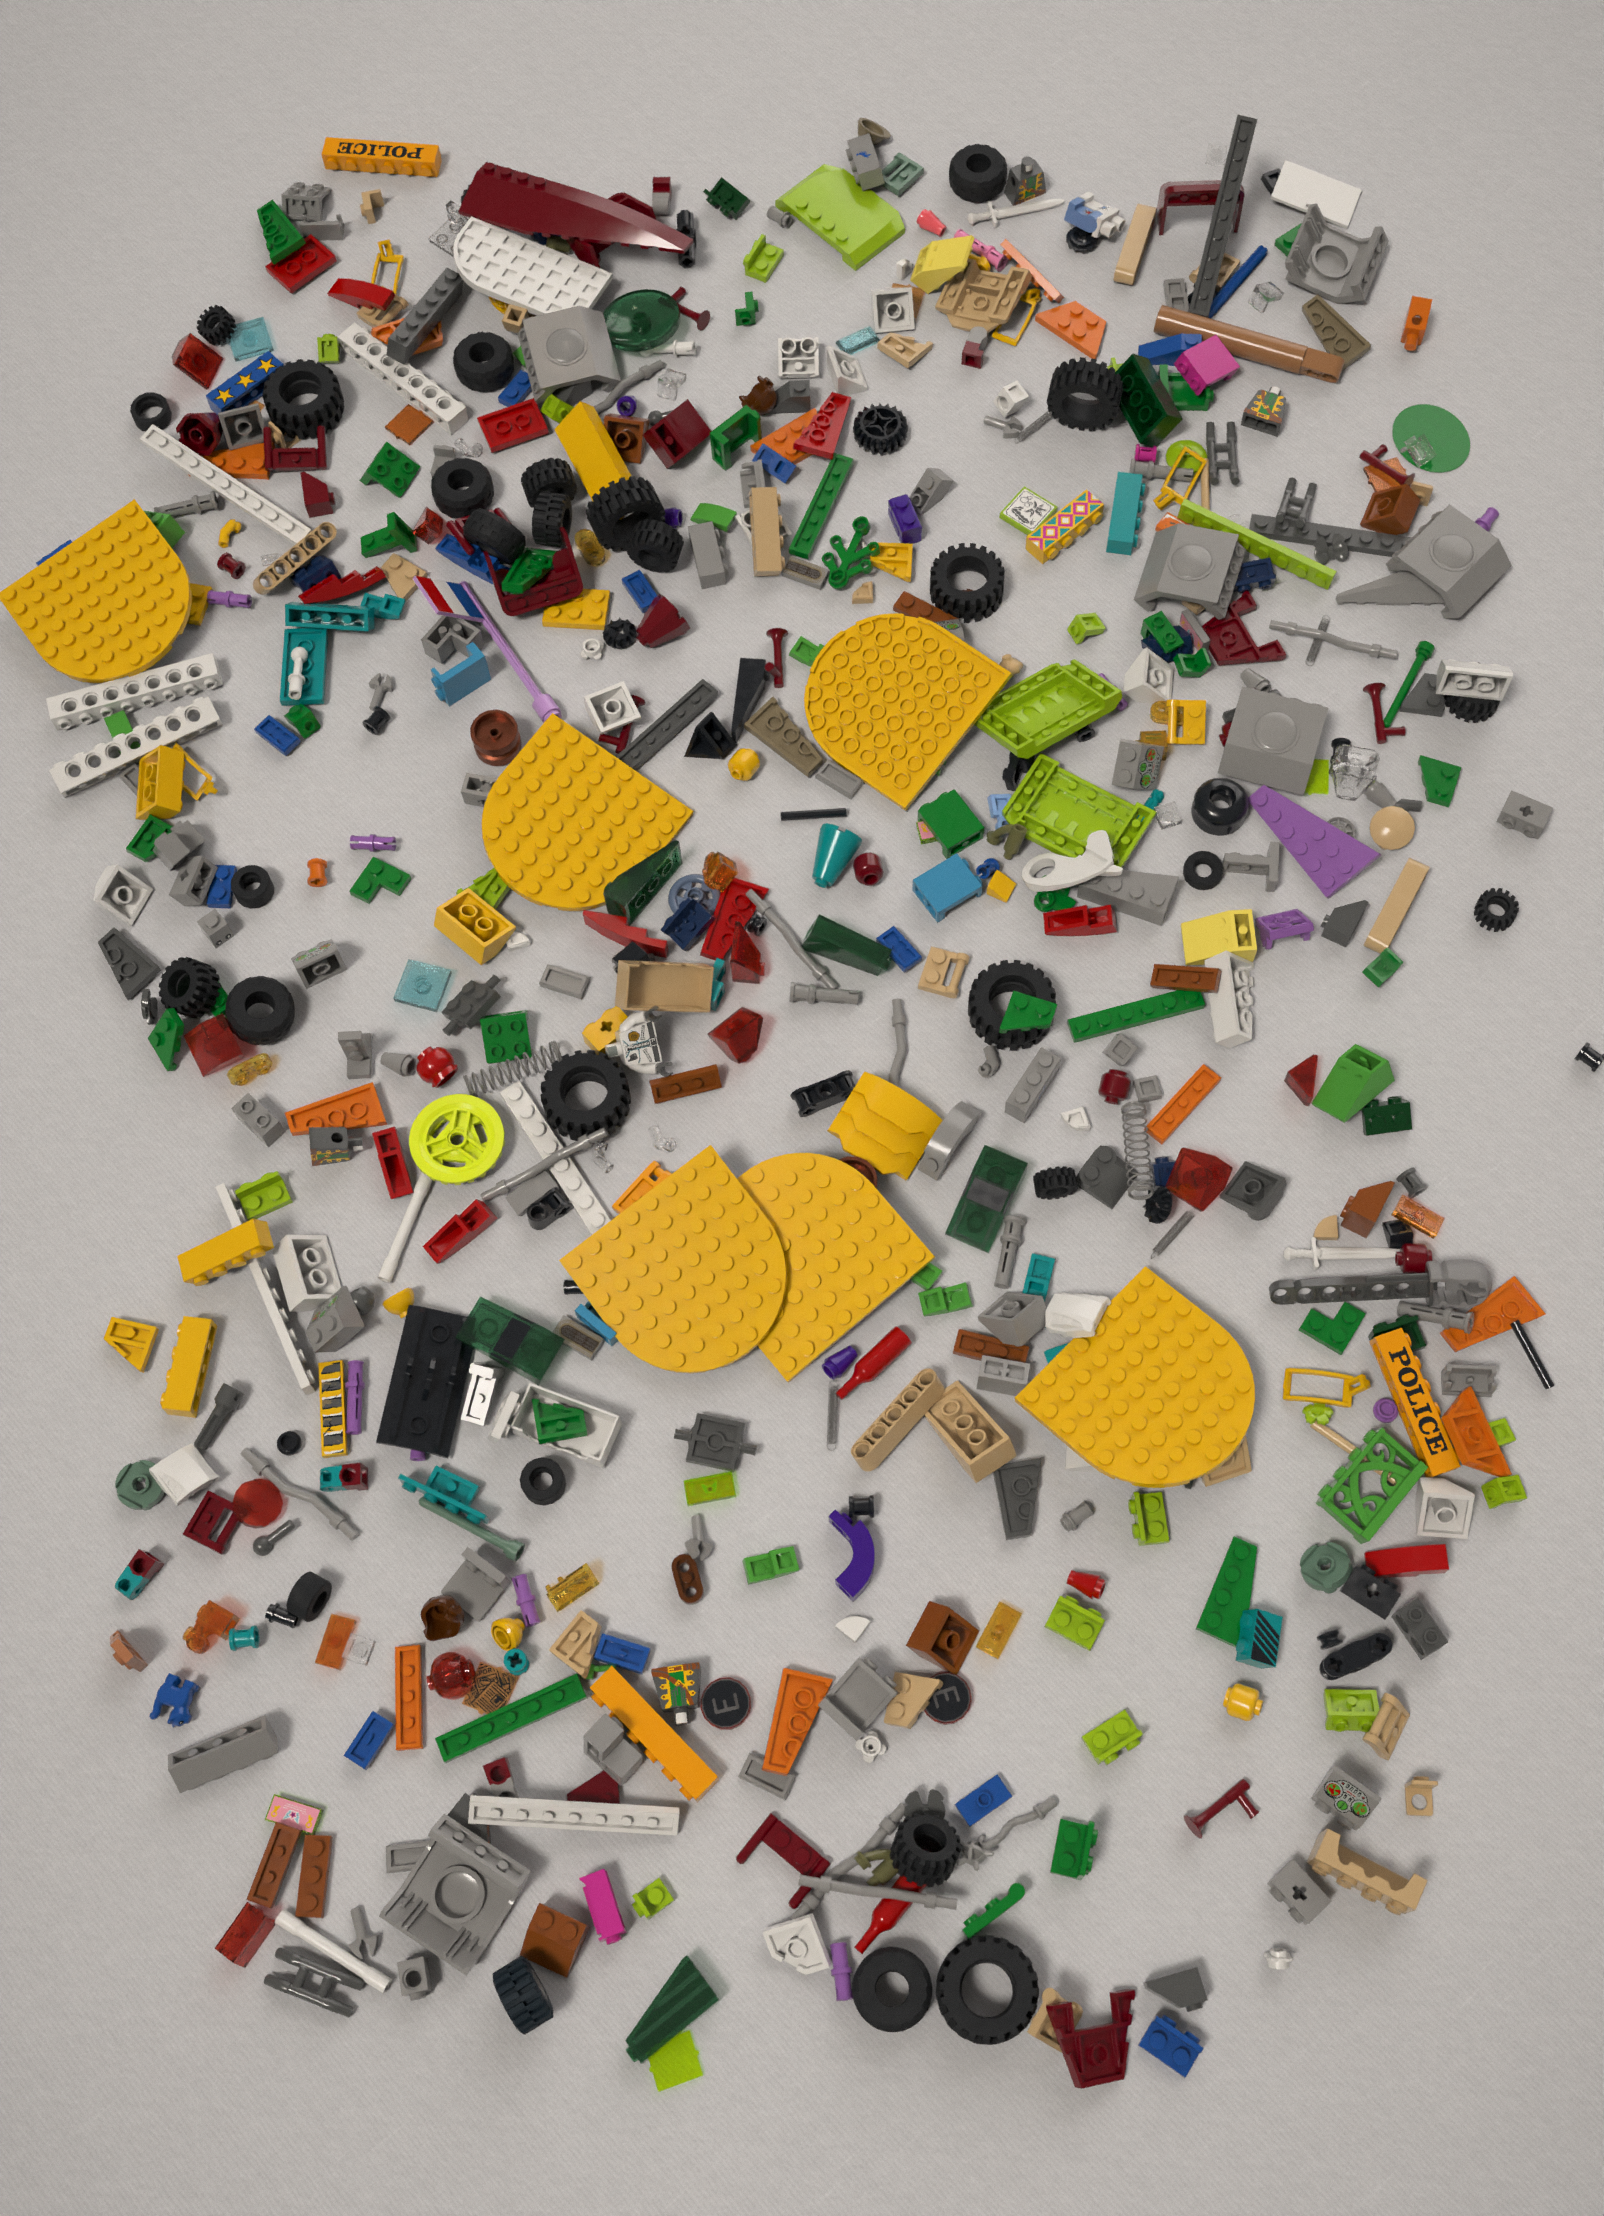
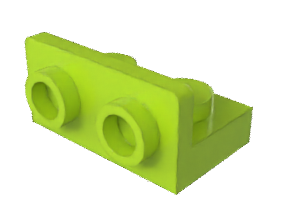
[743,234,784,283]
[235,1171,293,1220]
[1128,1491,1169,1546]
[1045,1596,1105,1651]
[1323,1689,1379,1732]
[1081,1709,1143,1765]

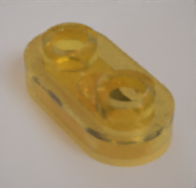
[574,529,606,566]
[1150,701,1183,726]
[227,1053,273,1086]

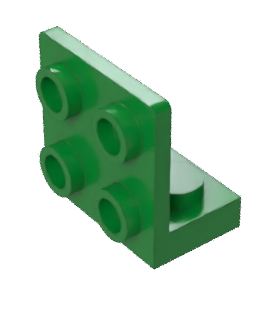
[359,441,420,498]
[480,1010,532,1064]
[1050,1819,1098,1880]

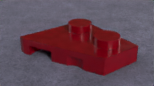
[567,1770,620,1804]

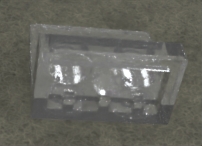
[429,200,470,257]

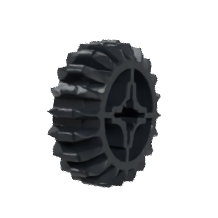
[853,403,908,455]

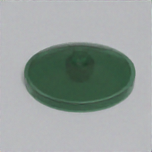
[603,289,681,352]

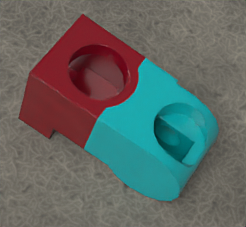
[320,1462,368,1492]
[115,1549,164,1600]

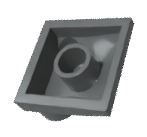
[1076,1145,1139,1209]
[1220,1161,1286,1220]

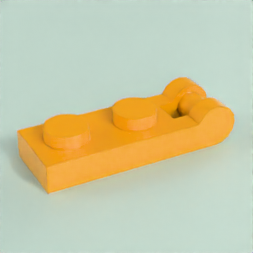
[612,1161,672,1214]

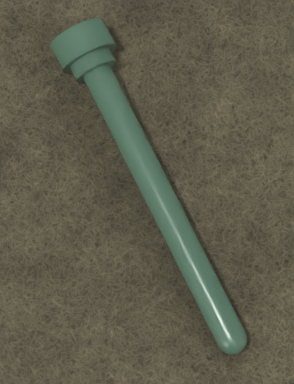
[419,1497,525,1562]

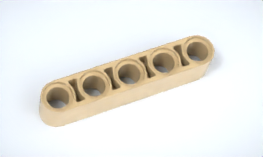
[1113,204,1157,286]
[253,522,337,595]
[1363,858,1430,954]
[851,1368,944,1471]

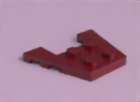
[1202,591,1286,666]
[1046,1989,1135,2089]

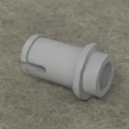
[767,206,792,228]
[1060,1502,1093,1532]

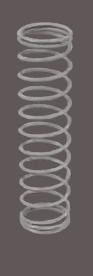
[463,1041,562,1097]
[1121,1101,1154,1200]

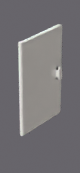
[1270,160,1362,229]

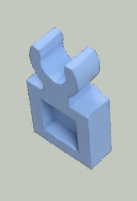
[987,794,1011,830]

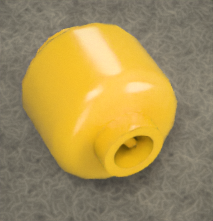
[728,748,760,781]
[1223,1683,1263,1721]

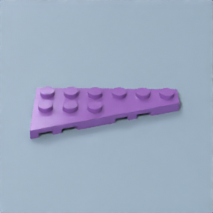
[1248,785,1381,899]

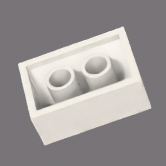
[1436,659,1513,701]
[272,1235,341,1312]

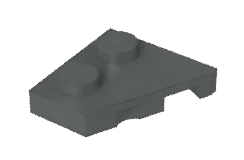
[1400,673,1445,717]

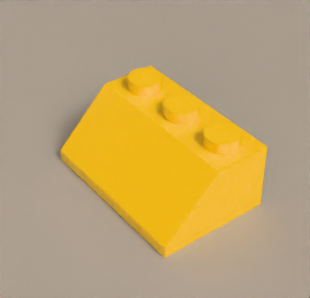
[135,745,185,820]
[434,888,516,965]

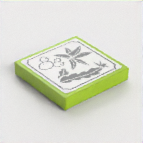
[999,486,1058,535]

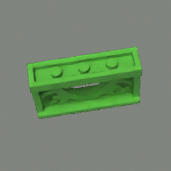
[1316,1427,1428,1544]

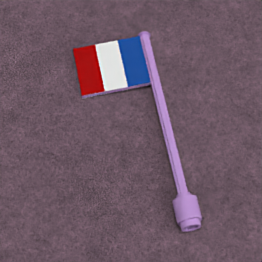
[413,575,562,723]

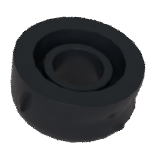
[1191,778,1249,836]

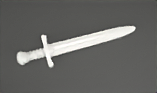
[968,199,1065,228]
[1283,1237,1400,1271]

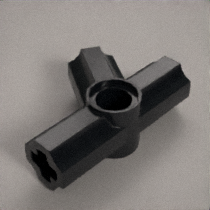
[676,210,696,268]

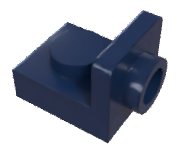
[1149,1156,1180,1191]

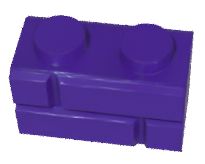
[888,494,922,544]

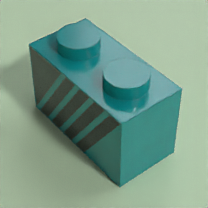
[1236,1609,1283,1669]

